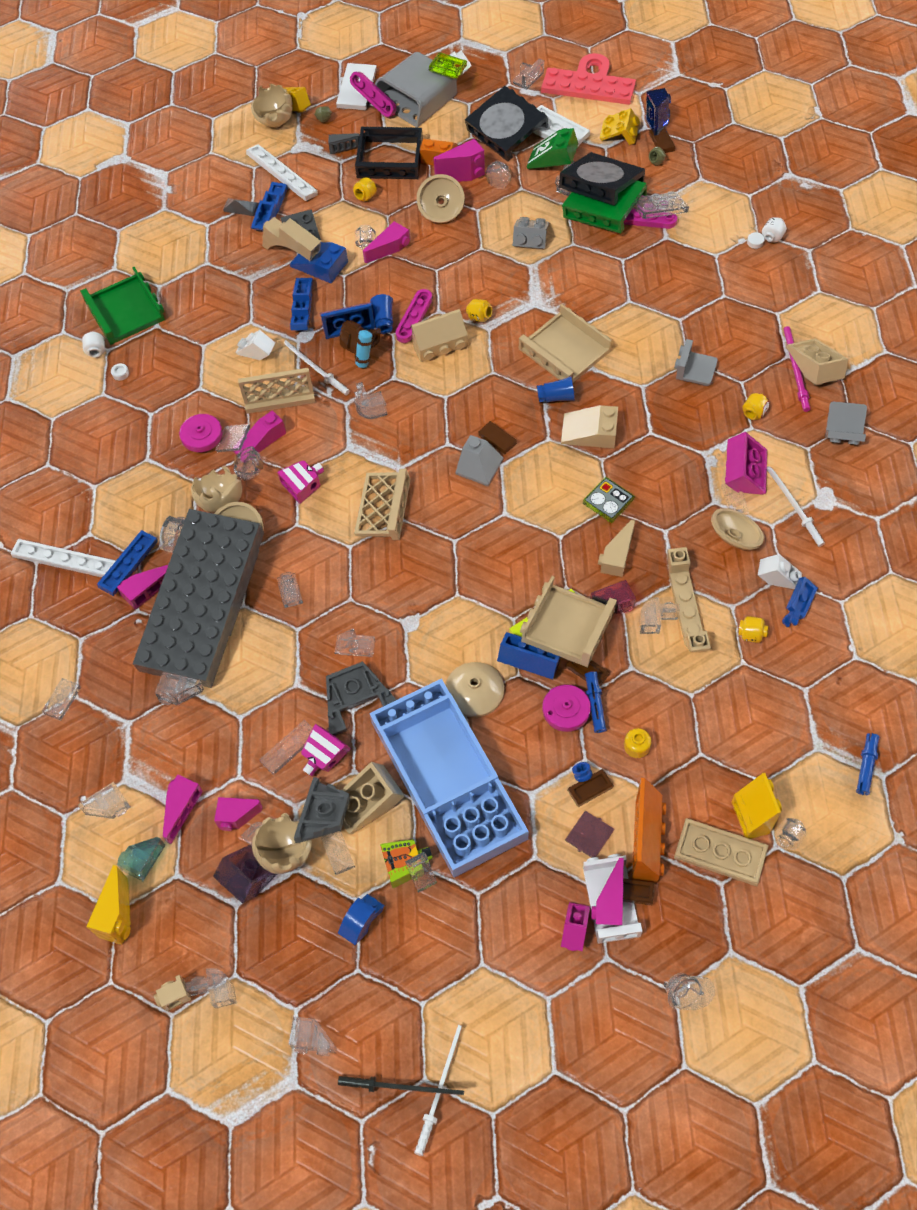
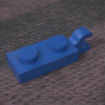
[782,577,818,627]

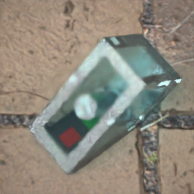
[117,837,165,881]

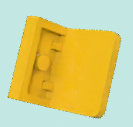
[599,108,640,145]

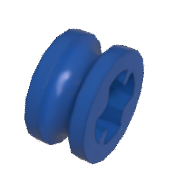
[572,762,593,782]

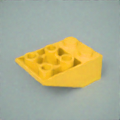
[731,773,782,839]

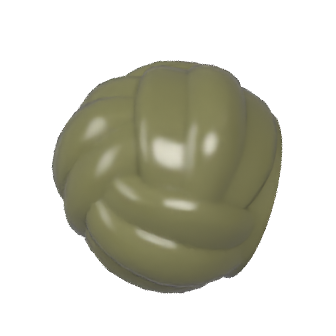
[314,106,332,123]
[649,146,666,166]

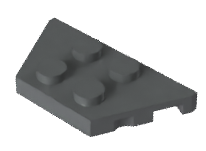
[294,777,350,843]

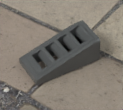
[328,133,360,154]

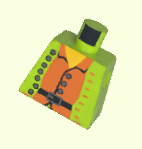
[380,840,433,888]

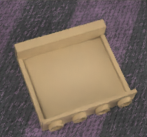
[519,304,612,383]
[520,576,617,667]

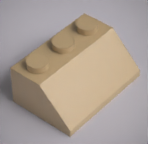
[411,309,468,362]

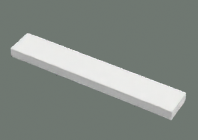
[246,144,318,201]
[11,539,115,577]

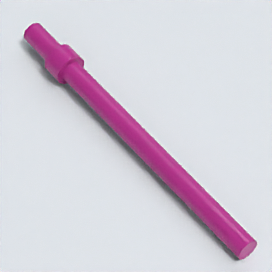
[783,326,810,412]

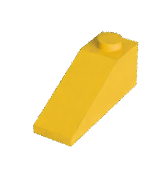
[284,87,311,113]

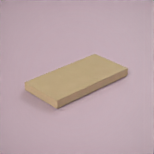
[674,818,768,886]

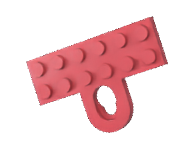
[541,53,636,105]

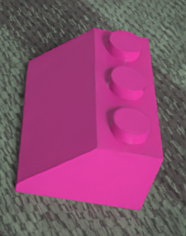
[725,431,767,495]

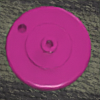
[179,414,223,452]
[542,684,591,732]

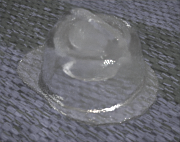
[664,973,715,1010]

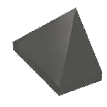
[223,198,258,216]

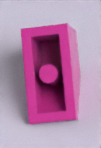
[214,797,263,831]
[561,902,590,951]

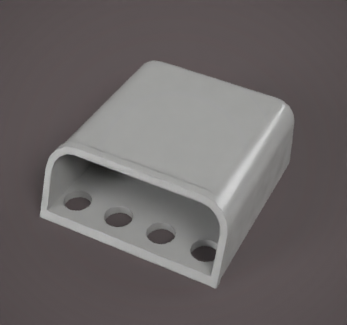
[375,52,457,128]

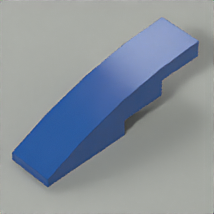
[251,182,288,231]
[290,278,313,330]

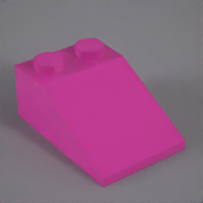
[434,139,485,182]

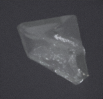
[334,628,376,657]

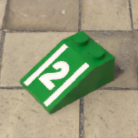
[526,128,579,169]

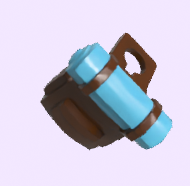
[340,320,381,368]

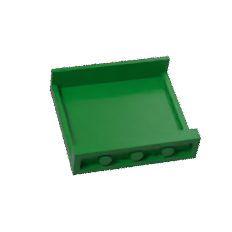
[562,181,647,233]
[80,267,165,345]

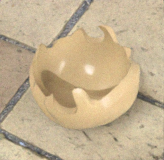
[251,84,293,127]
[191,466,242,513]
[252,813,312,874]

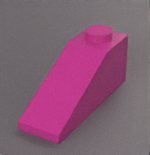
[363,221,410,263]
[233,410,286,463]
[117,564,169,610]
[163,774,203,844]
[591,858,624,925]

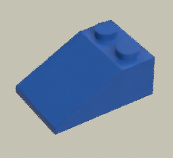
[290,242,348,283]

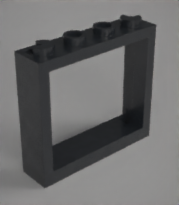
[355,127,423,180]

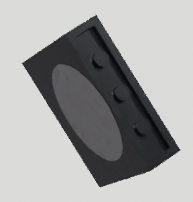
[465,86,548,161]
[559,152,645,205]

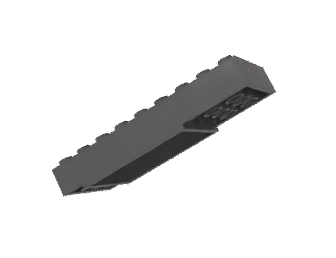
[133,509,264,688]

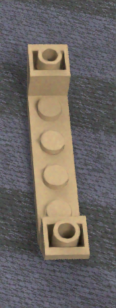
[667,547,711,652]

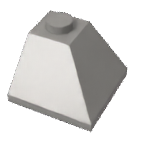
[455,435,503,486]

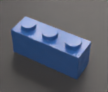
[497,632,561,680]

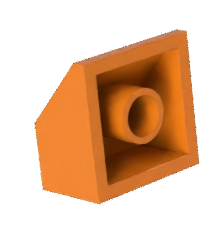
[420,139,458,166]

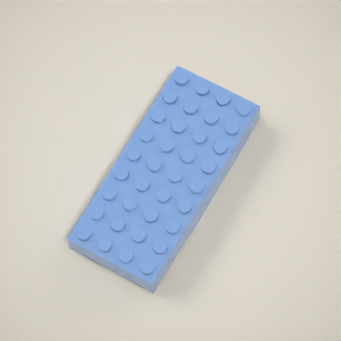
[369,678,529,878]

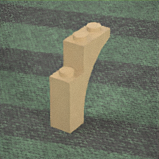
[262,217,321,261]

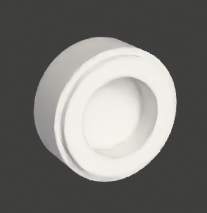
[747,232,764,249]
[111,363,129,381]

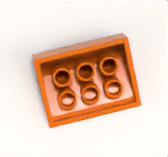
[632,778,666,883]

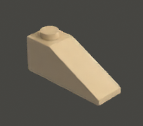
[598,520,635,577]

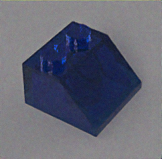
[646,88,671,136]

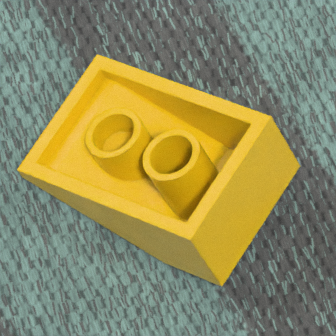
[86,865,131,945]

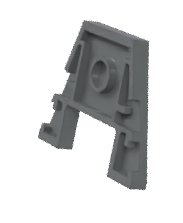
[326,661,397,736]

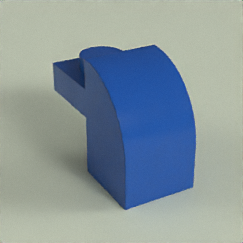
[338,894,385,945]

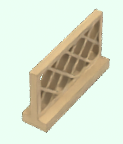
[238,368,315,414]
[354,469,411,540]

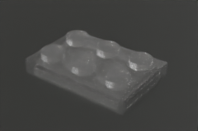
[634,191,689,219]

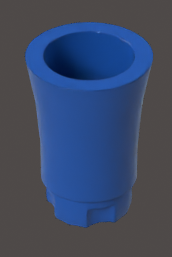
[370,294,393,334]
[537,376,575,403]

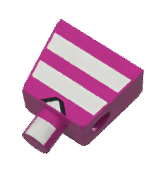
[277,461,324,504]
[301,724,351,776]

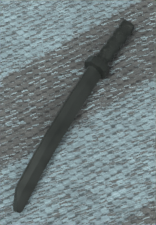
[338,1076,464,1095]

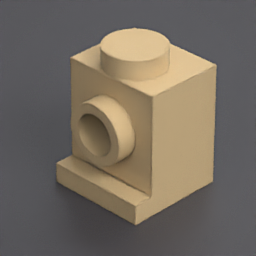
[154,975,191,1011]

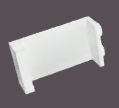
[583,854,642,944]

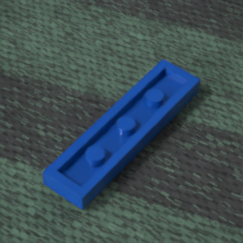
[97,530,158,596]

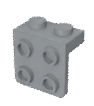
[512,217,549,249]
[674,339,718,386]
[825,401,867,445]

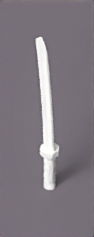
[284,340,350,395]
[767,466,825,547]
[414,1025,462,1156]

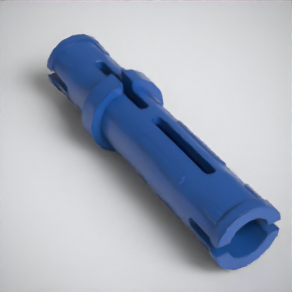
[585,672,607,733]
[856,733,880,795]

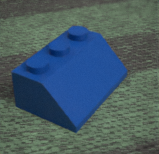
[320,302,375,339]

